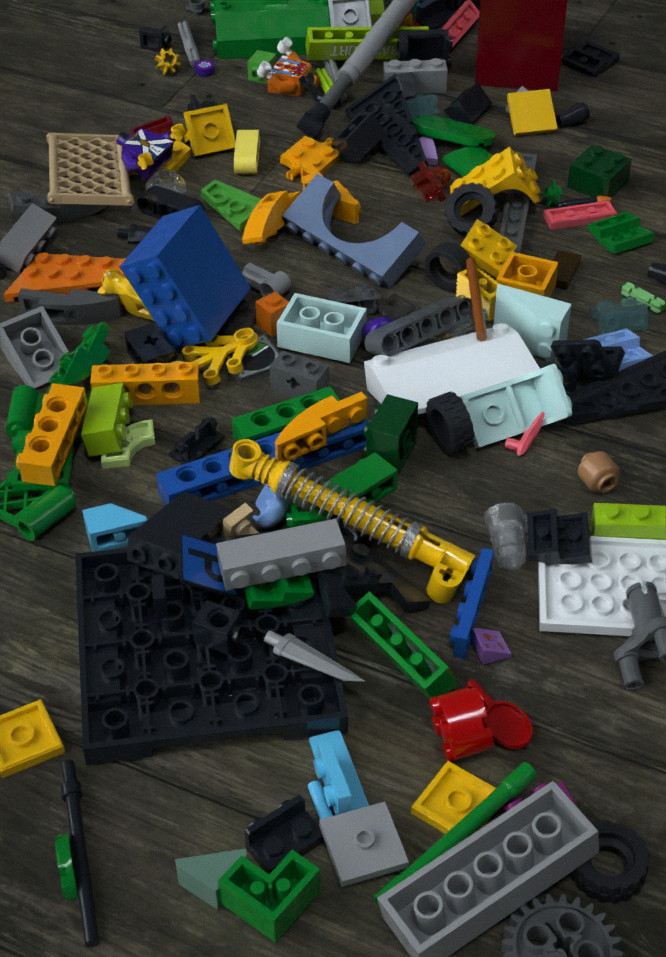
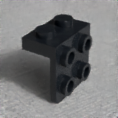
[551,339,625,379]

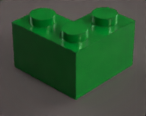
[218,850,321,943]

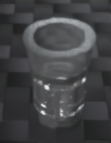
[483,503,526,571]

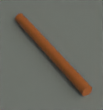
[466,258,487,341]

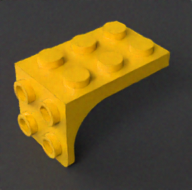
[450,147,540,216]

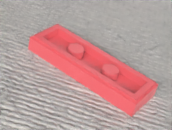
[543,200,617,230]

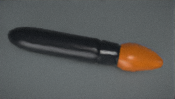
[557,196,612,208]

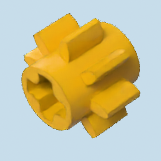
[155,48,181,75]

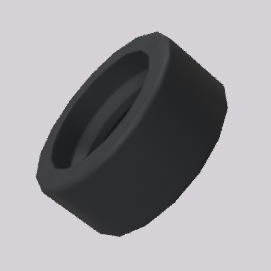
[425,242,470,291]

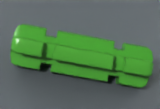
[621,282,666,314]

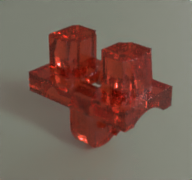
[410,161,451,202]

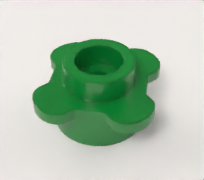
[543,180,562,207]

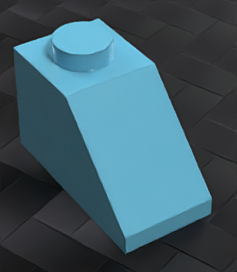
[82,503,147,552]

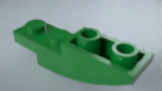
[46,321,111,394]

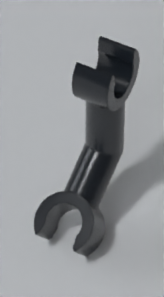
[299,72,341,110]

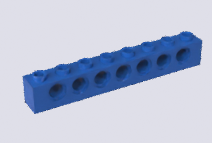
[156,418,369,506]

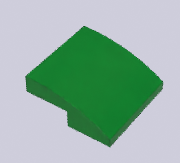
[442,146,493,177]
[587,212,654,254]
[243,574,314,609]

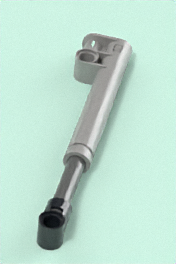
[296,0,419,139]

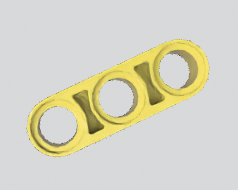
[234,130,260,174]

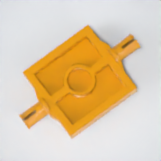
[280,136,341,181]

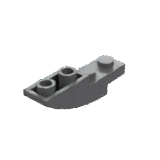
[9,191,107,222]
[18,288,122,325]

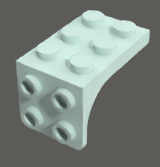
[459,364,572,449]

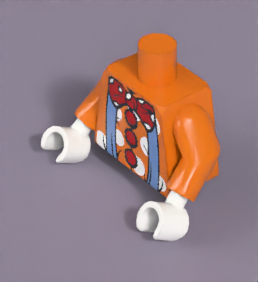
[257,37,320,96]

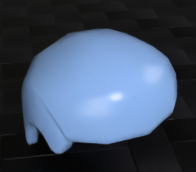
[253,483,289,529]

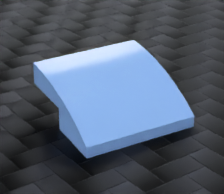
[583,328,653,371]

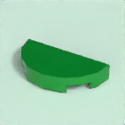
[55,833,78,900]

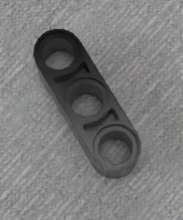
[137,185,205,219]

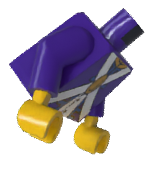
[116,124,187,180]

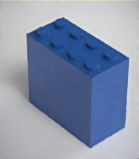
[119,205,251,349]

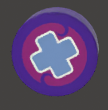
[194,59,215,77]

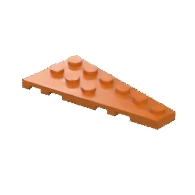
[3,253,126,303]

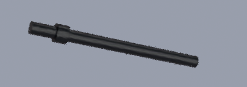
[61,760,99,947]

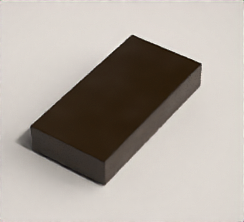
[553,250,581,289]

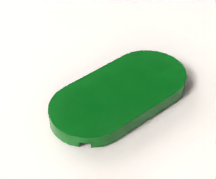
[413,116,496,147]

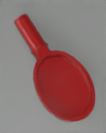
[465,679,533,750]

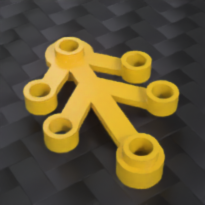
[171,328,259,385]

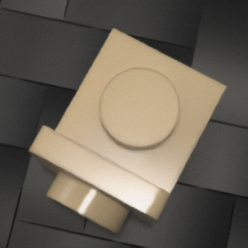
[221,503,259,537]

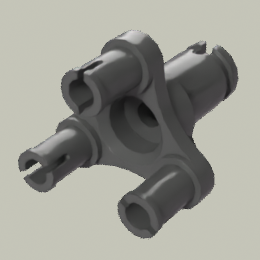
[613,582,666,691]

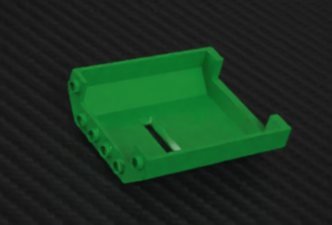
[210,0,331,59]

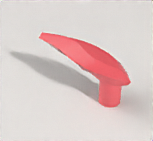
[505,412,545,456]

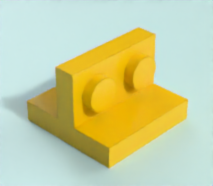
[183,104,236,157]

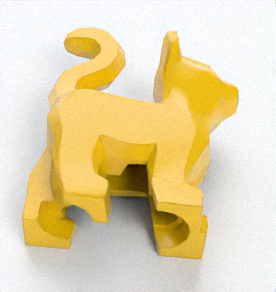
[98,269,154,321]

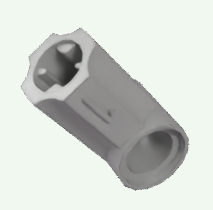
[242,263,292,297]

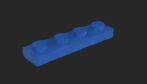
[449,548,494,659]

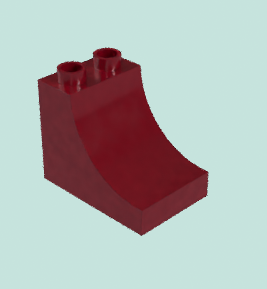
[475,0,568,92]

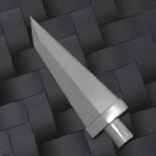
[264,630,366,682]

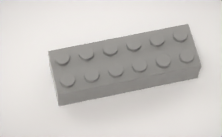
[377,781,599,957]

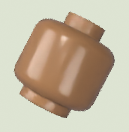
[578,451,620,493]

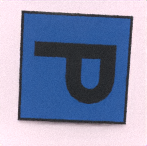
[179,533,237,599]

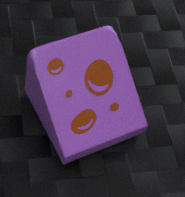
[471,628,512,665]

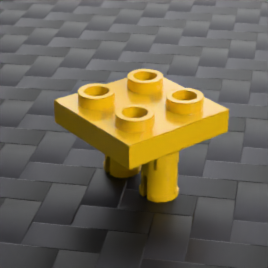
[460,219,517,278]

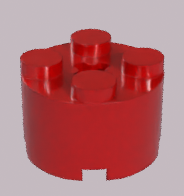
[429,686,494,761]

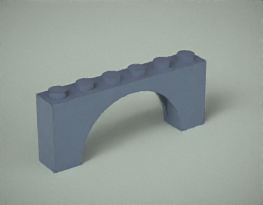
[282,173,426,289]

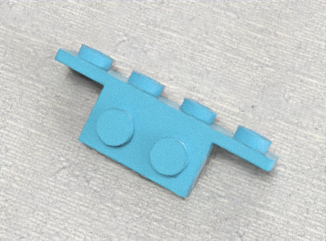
[309,730,369,815]

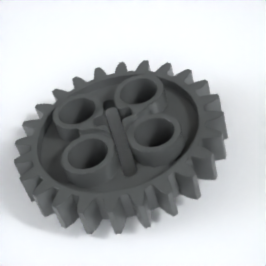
[501,894,623,957]

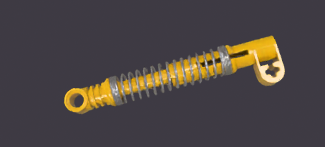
[229,439,476,604]

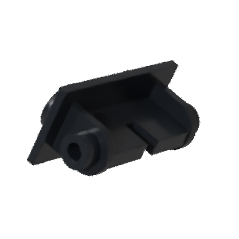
[168,417,225,464]

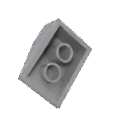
[0,306,69,389]

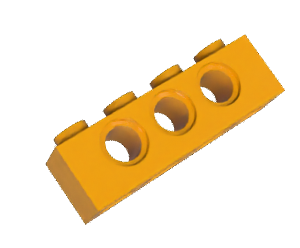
[90,362,200,406]
[16,383,88,486]

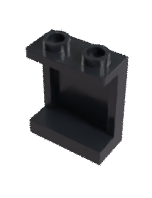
[397,29,453,76]

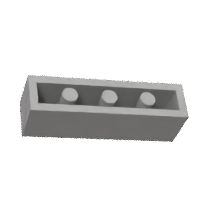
[216,519,346,591]

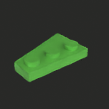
[201,180,261,232]

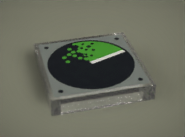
[224,334,280,386]

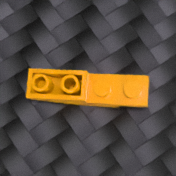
[300,160,361,224]
[242,190,301,246]
[275,392,367,463]

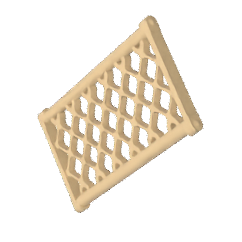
[46,133,134,206]

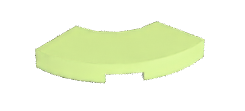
[101,419,155,469]

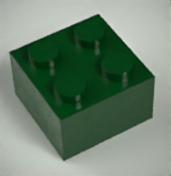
[567,144,632,198]
[363,394,418,476]

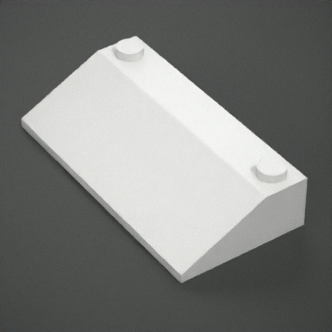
[364,323,540,414]

